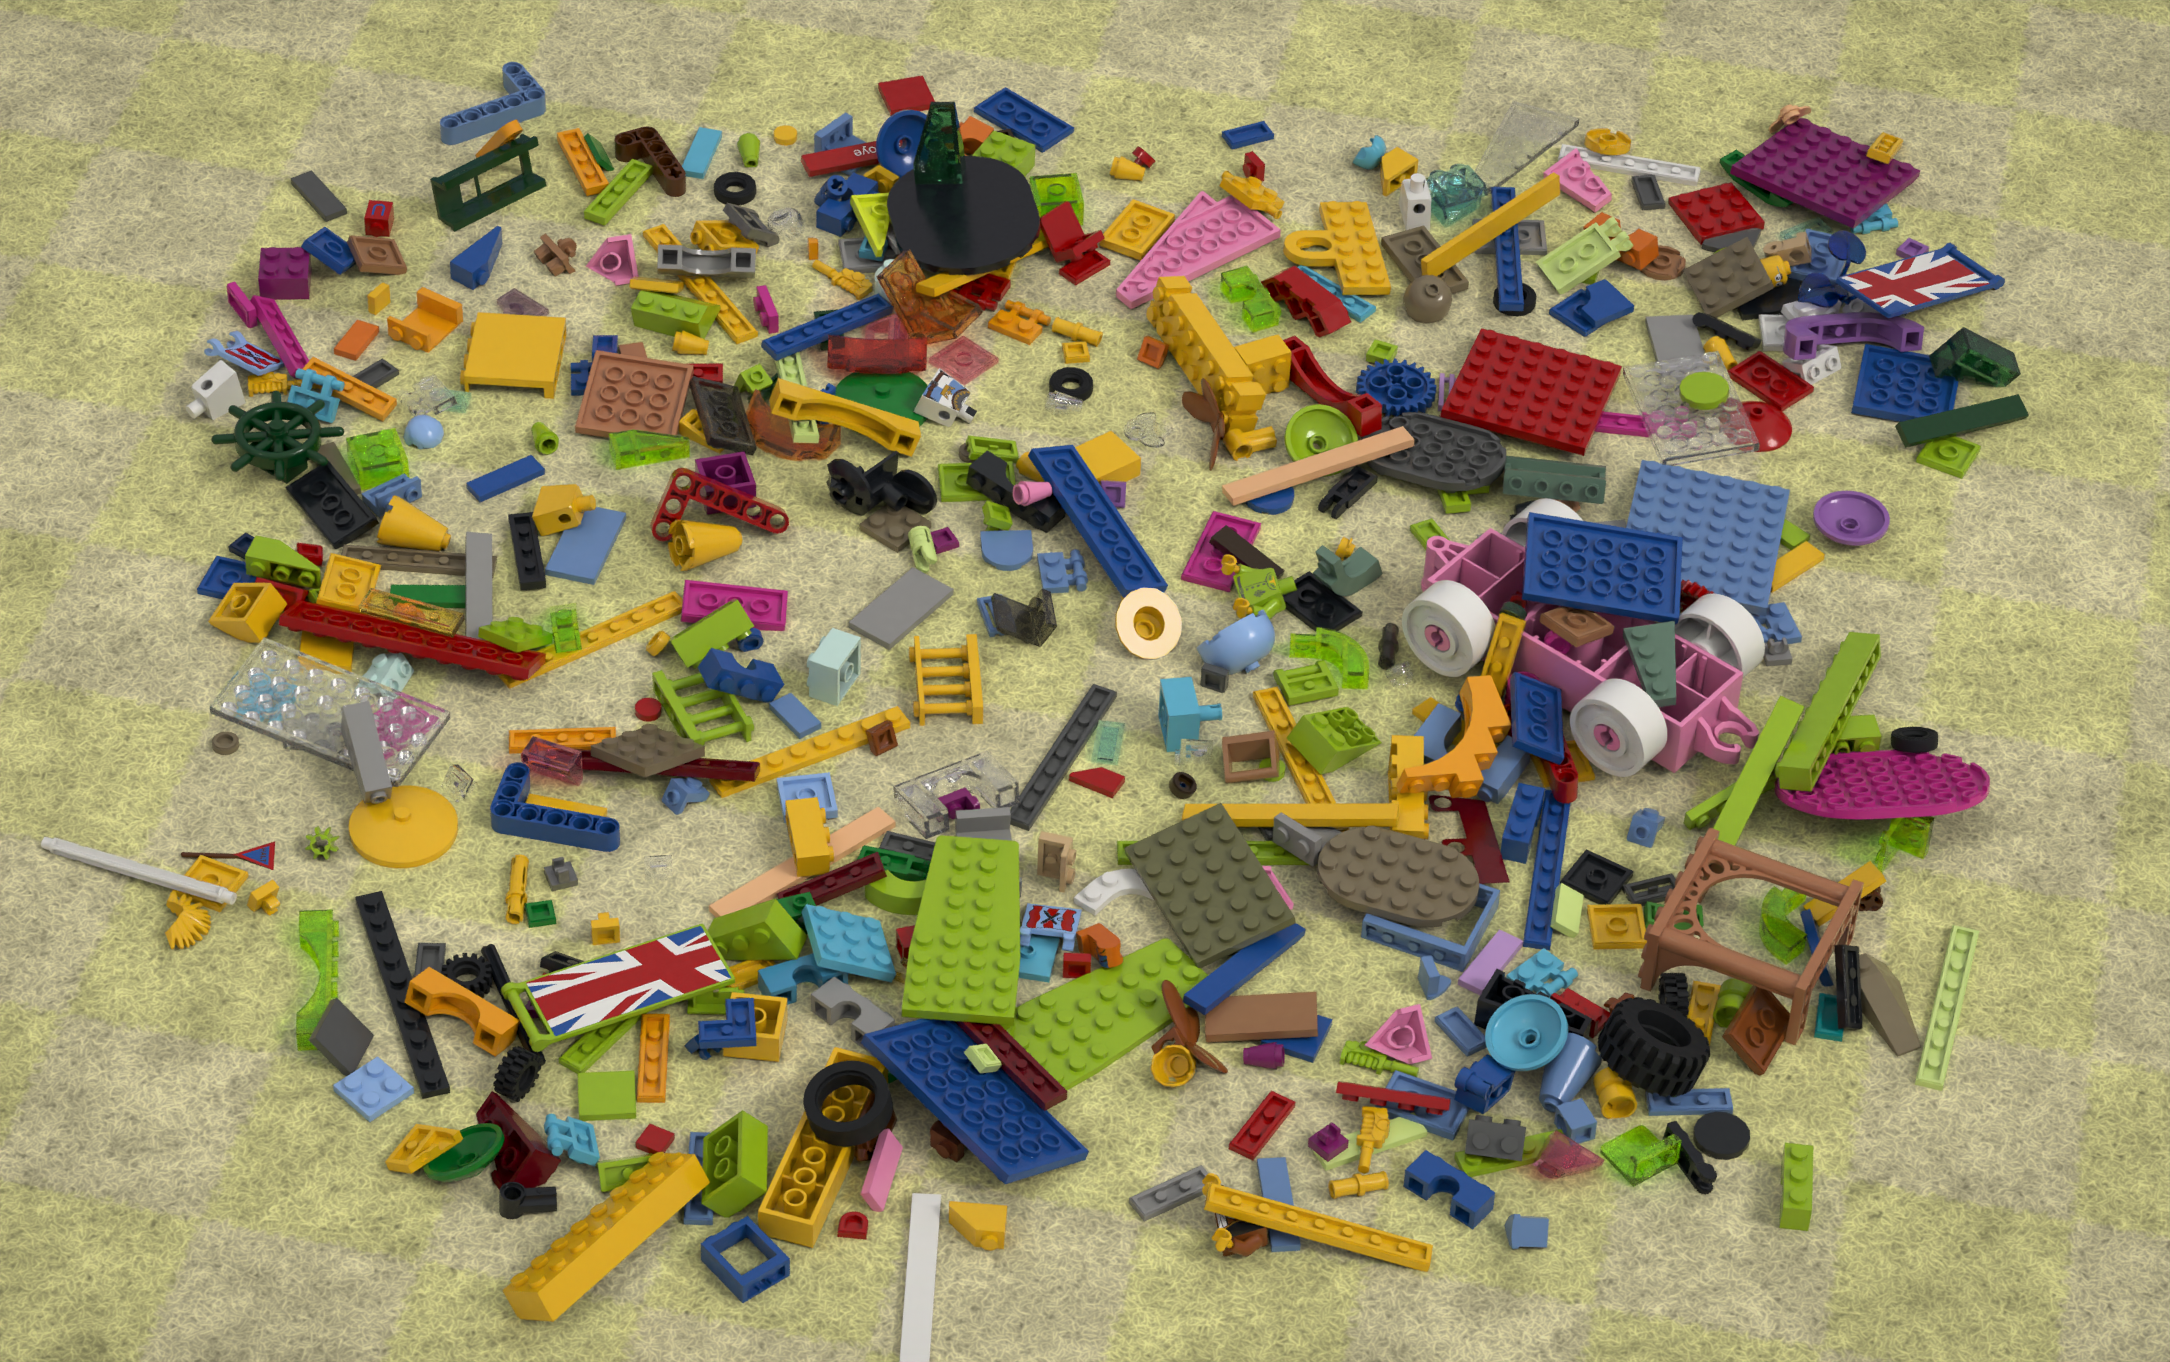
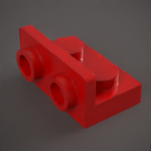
[1550,988,1610,1038]

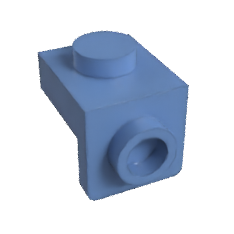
[662,777,710,815]
[1627,808,1665,848]

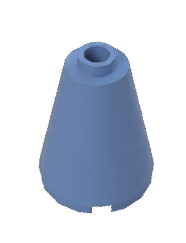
[1539,1033,1602,1113]

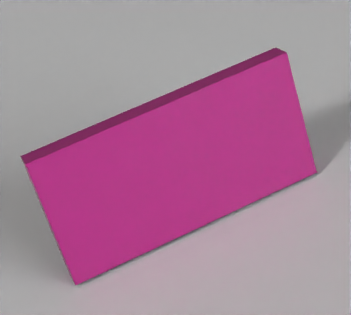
[1181,511,1261,592]
[681,580,788,631]

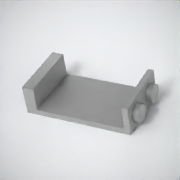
[955,807,1022,897]

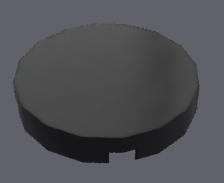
[1693,1112,1750,1160]

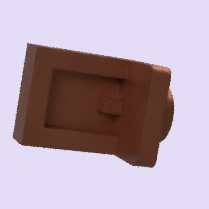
[930,1120,964,1163]

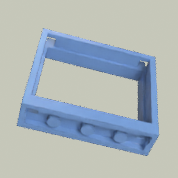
[1361,883,1500,972]

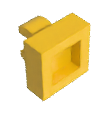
[247,879,280,916]
[591,912,620,945]

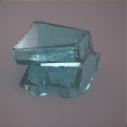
[1426,164,1488,228]

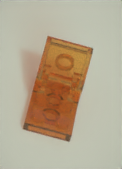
[877,250,983,345]

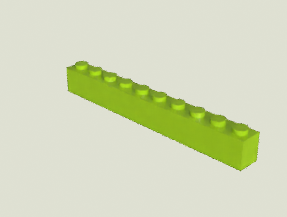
[1775,632,1881,792]

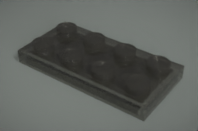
[689,376,757,456]

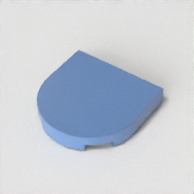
[980,530,1033,571]

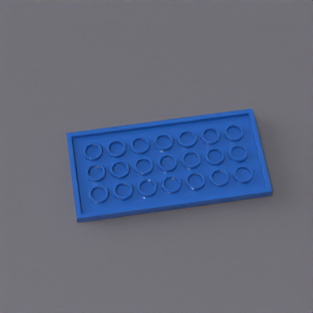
[861,1019,1089,1184]

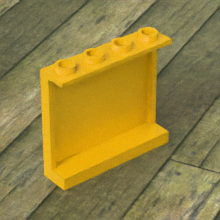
[460,312,567,399]

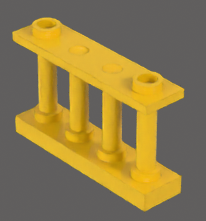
[909,634,983,726]

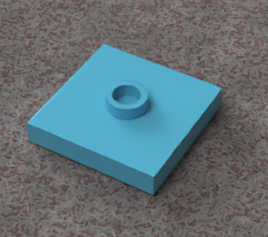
[1019,934,1060,983]

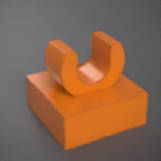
[1137,336,1169,368]

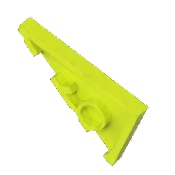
[850,193,890,257]

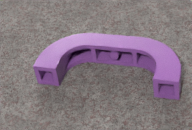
[1783,312,1924,360]

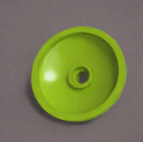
[1284,404,1358,477]

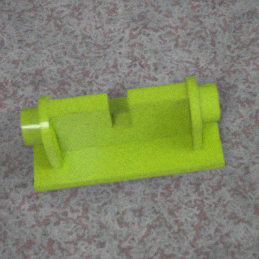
[687,987,745,1015]

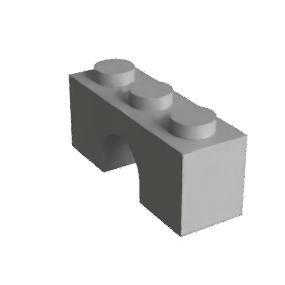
[811,977,895,1054]

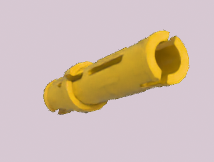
[505,854,529,924]

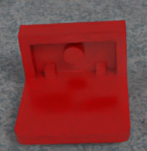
[1040,201,1105,263]

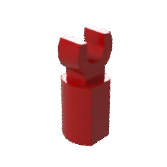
[1507,591,1527,614]

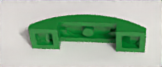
[1719,149,1794,207]

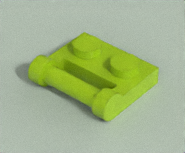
[1273,660,1339,706]

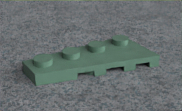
[1623,621,1676,707]

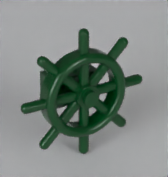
[211,391,344,484]

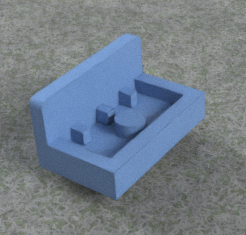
[362,473,422,517]

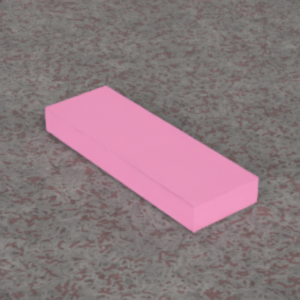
[861,1129,903,1212]

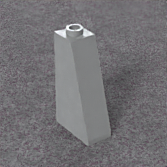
[341,701,392,804]

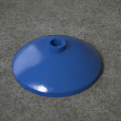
[876,110,941,178]

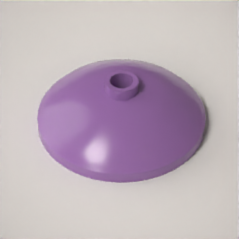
[1813,491,1890,546]

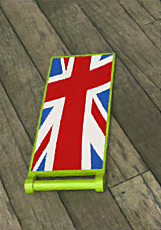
[501,924,735,1052]

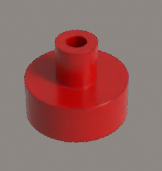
[1132,146,1156,168]

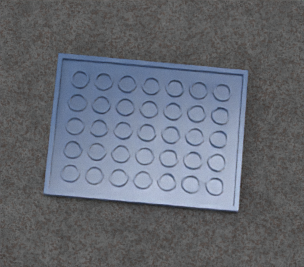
[1626,460,1790,616]

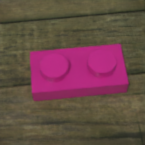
[753,285,779,334]

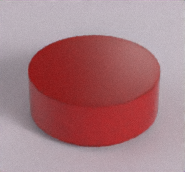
[635,698,662,722]

